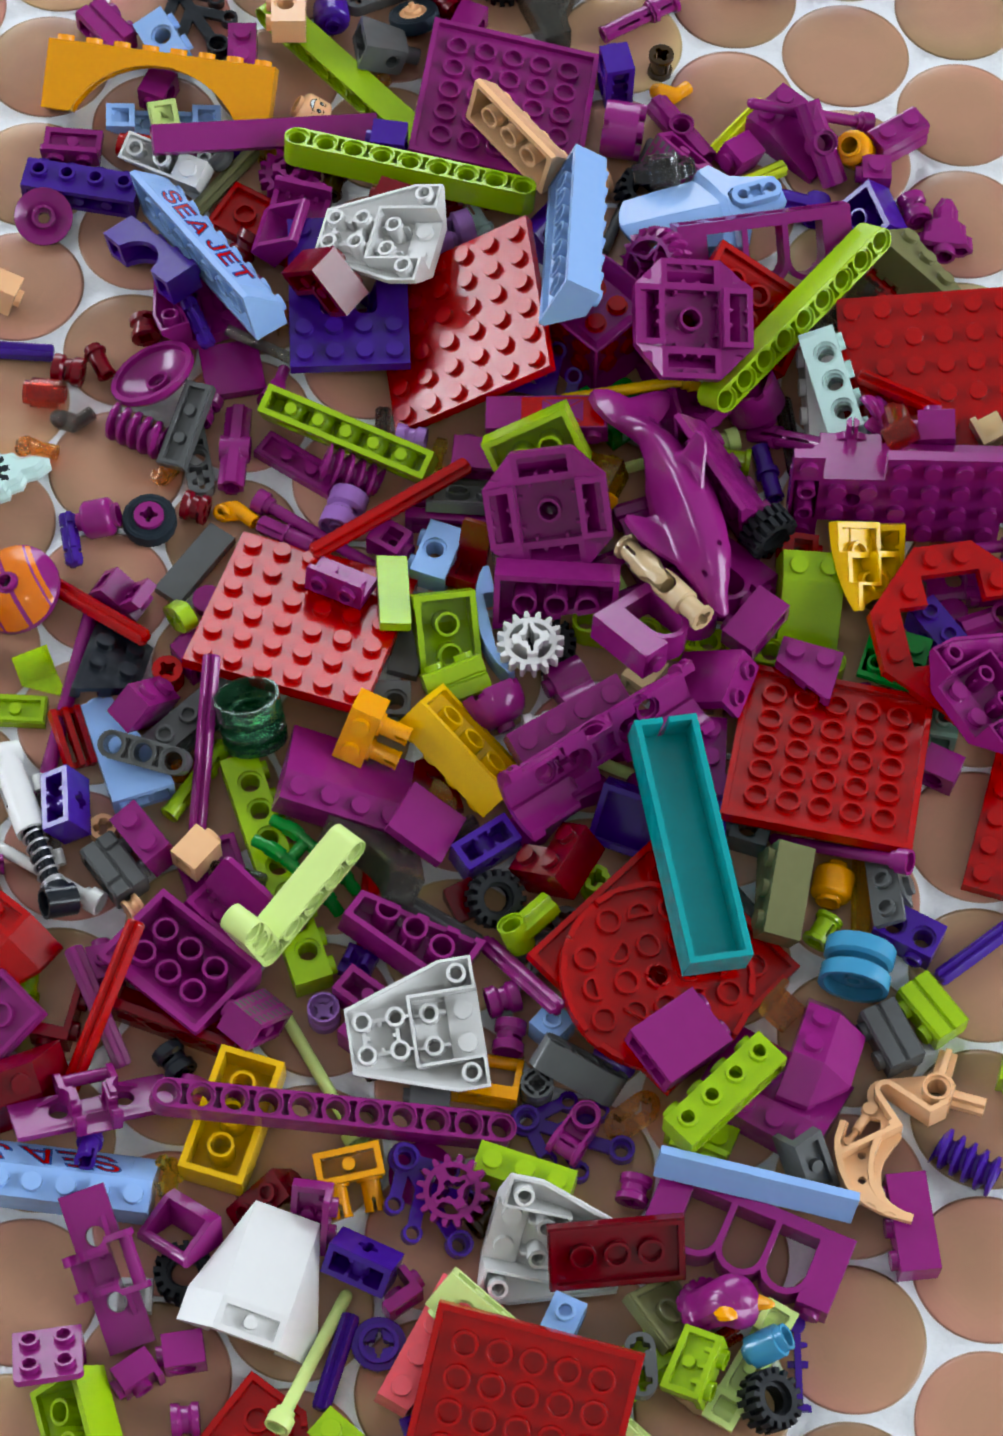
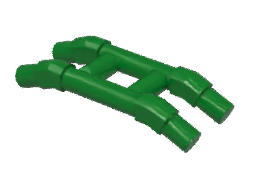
[250,814,361,918]

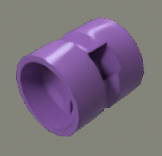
[440,208,477,254]
[318,483,369,533]

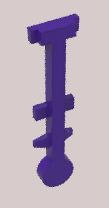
[787,1317,812,1413]

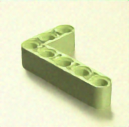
[220,823,366,967]

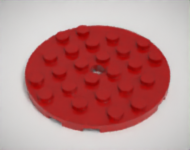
[559,881,756,1072]

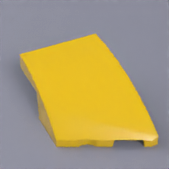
[829,521,900,611]

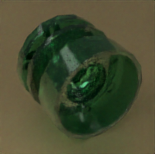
[214,676,289,759]

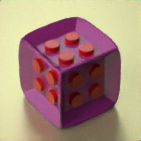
[549,253,644,391]

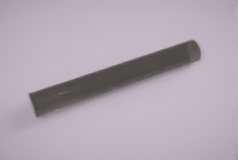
[224,324,290,364]

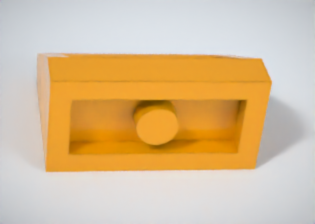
[451,1054,525,1111]

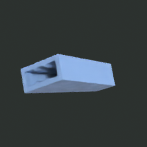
[81,697,175,814]

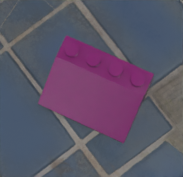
[674,413,771,546]
[271,724,414,849]
[96,888,262,1036]
[701,1027,854,1154]

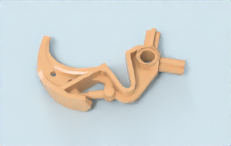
[833,1048,987,1225]

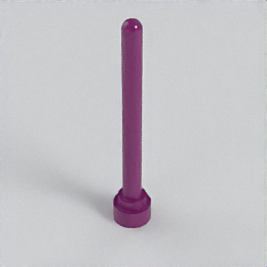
[747,98,876,134]
[250,488,376,567]
[769,833,916,875]

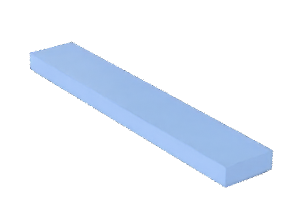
[653,1145,860,1224]

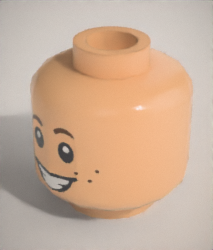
[290,93,332,117]

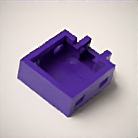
[590,776,651,857]

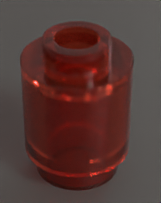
[22,377,68,409]

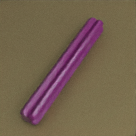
[481,935,565,1016]
[64,944,131,1069]

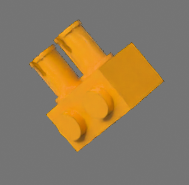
[332,688,413,770]
[312,1140,386,1221]

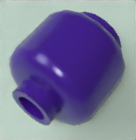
[313,0,350,36]

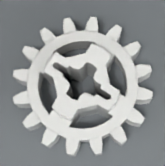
[497,611,564,678]

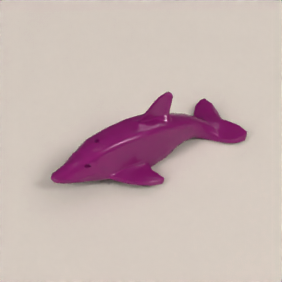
[588,389,731,618]

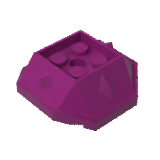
[632,257,754,382]
[482,444,614,563]

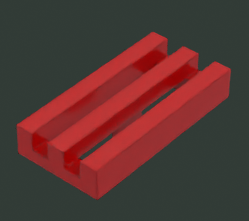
[47,704,98,770]

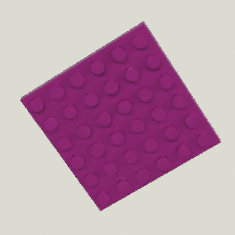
[408,17,599,176]

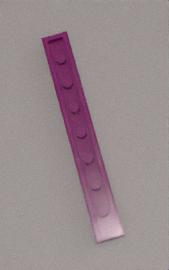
[149,113,377,156]

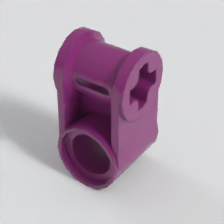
[545,1100,601,1168]

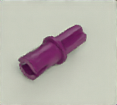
[256,515,316,551]

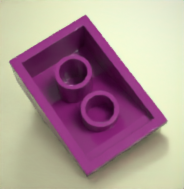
[745,83,838,184]

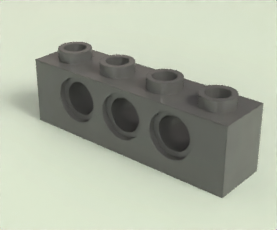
[142,677,259,768]

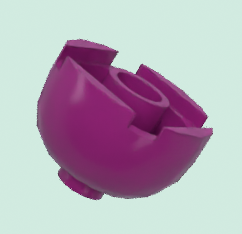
[462,677,525,735]

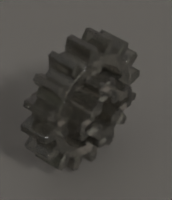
[631,151,696,189]

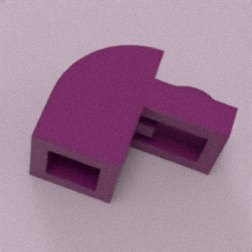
[88,567,157,622]

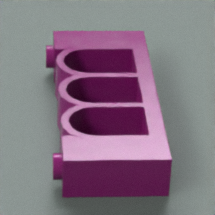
[670,201,852,280]
[590,537,778,679]
[645,1178,857,1324]

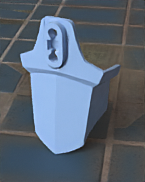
[619,165,787,258]

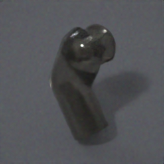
[50,406,97,433]

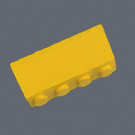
[399,683,517,818]

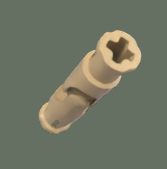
[614,534,714,630]

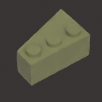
[873,228,961,294]
[751,839,816,948]

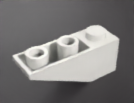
[118,130,214,195]

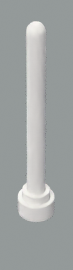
[0,841,108,916]

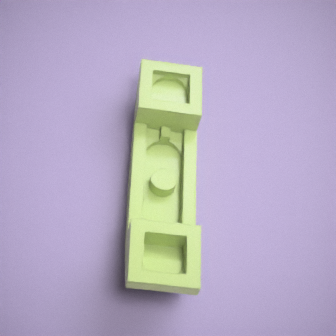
[701,1297,799,1433]

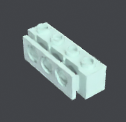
[798,324,871,434]

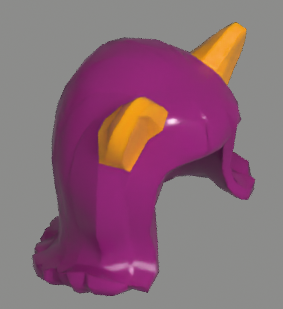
[676,1273,775,1331]

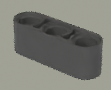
[97,730,193,776]
[529,1032,628,1107]

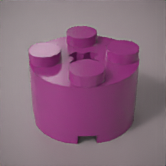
[599,99,648,162]
[728,370,785,431]

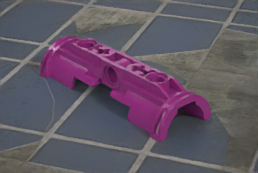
[497,658,715,842]

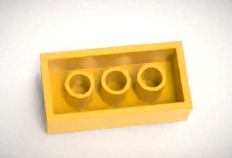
[177,1044,287,1196]

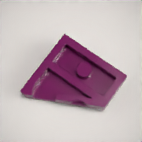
[774,636,844,707]

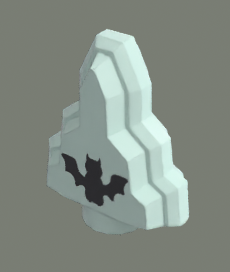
[0,453,52,504]

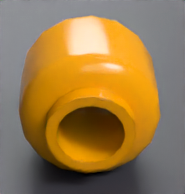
[837,130,876,171]
[810,859,856,910]

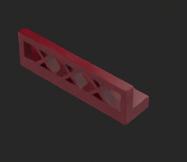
[111,986,241,1057]

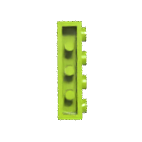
[662,1030,787,1153]

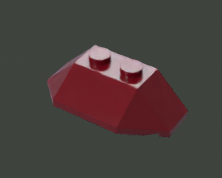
[0,1039,68,1134]

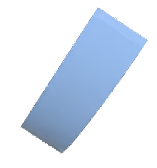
[106,103,221,136]
[475,565,515,681]

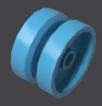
[817,930,897,1003]

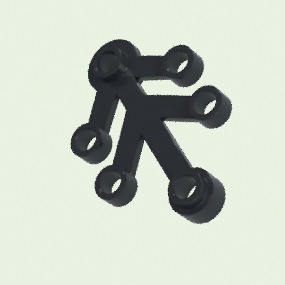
[164,0,238,60]

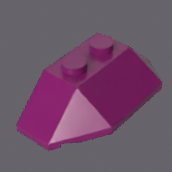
[775,997,866,1111]

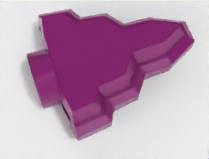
[917,198,973,264]

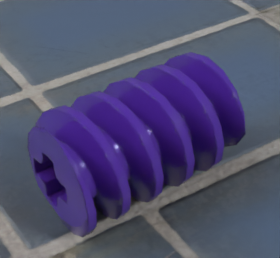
[927,1128,1003,1197]

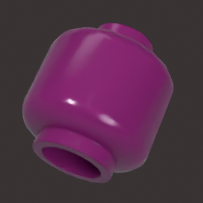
[75,497,123,540]

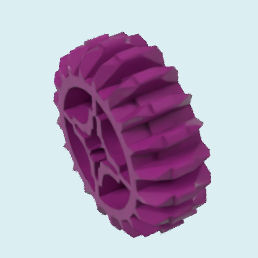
[620,225,693,280]

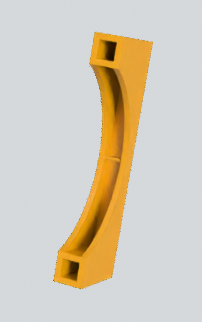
[41,33,279,120]

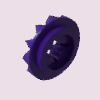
[351,1317,406,1373]

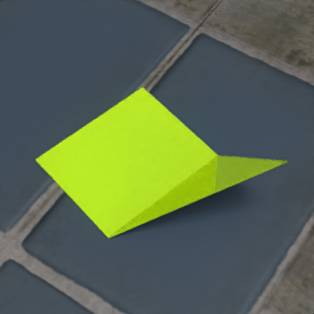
[11,644,63,696]

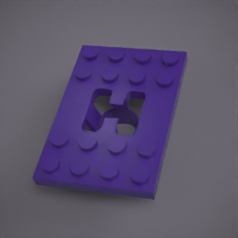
[287,218,411,374]

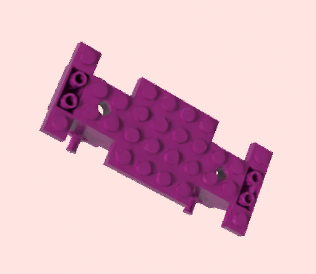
[786,417,1003,543]

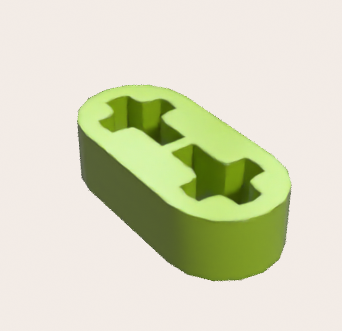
[162,599,199,633]

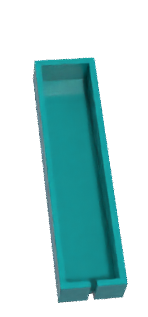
[627,713,754,977]

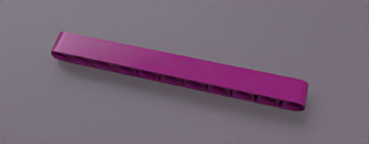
[148,1077,517,1149]

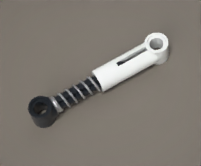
[0,740,81,920]

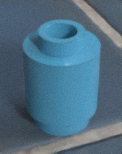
[741,1323,795,1369]

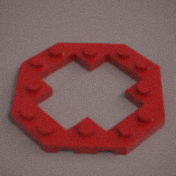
[866,540,1003,726]

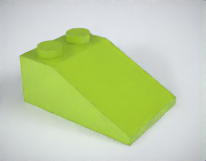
[775,549,844,649]
[410,588,482,690]

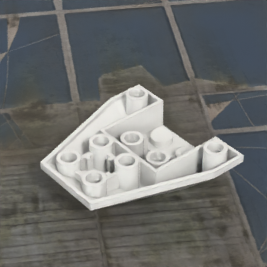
[315,184,447,284]
[343,955,492,1093]
[477,1173,618,1305]
[176,1200,320,1365]

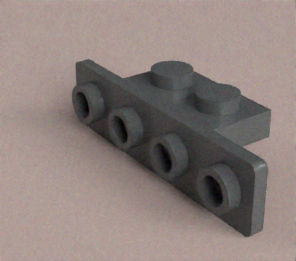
[864,848,916,929]

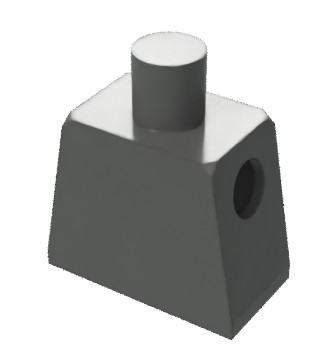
[352,15,421,75]

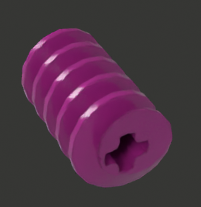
[105,402,169,459]
[319,443,386,498]

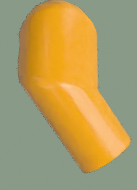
[649,81,693,105]
[213,501,260,529]

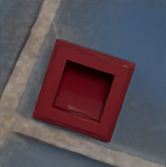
[443,877,474,923]

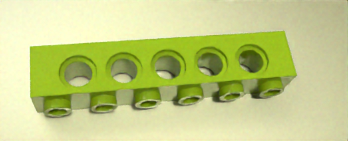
[257,383,439,483]

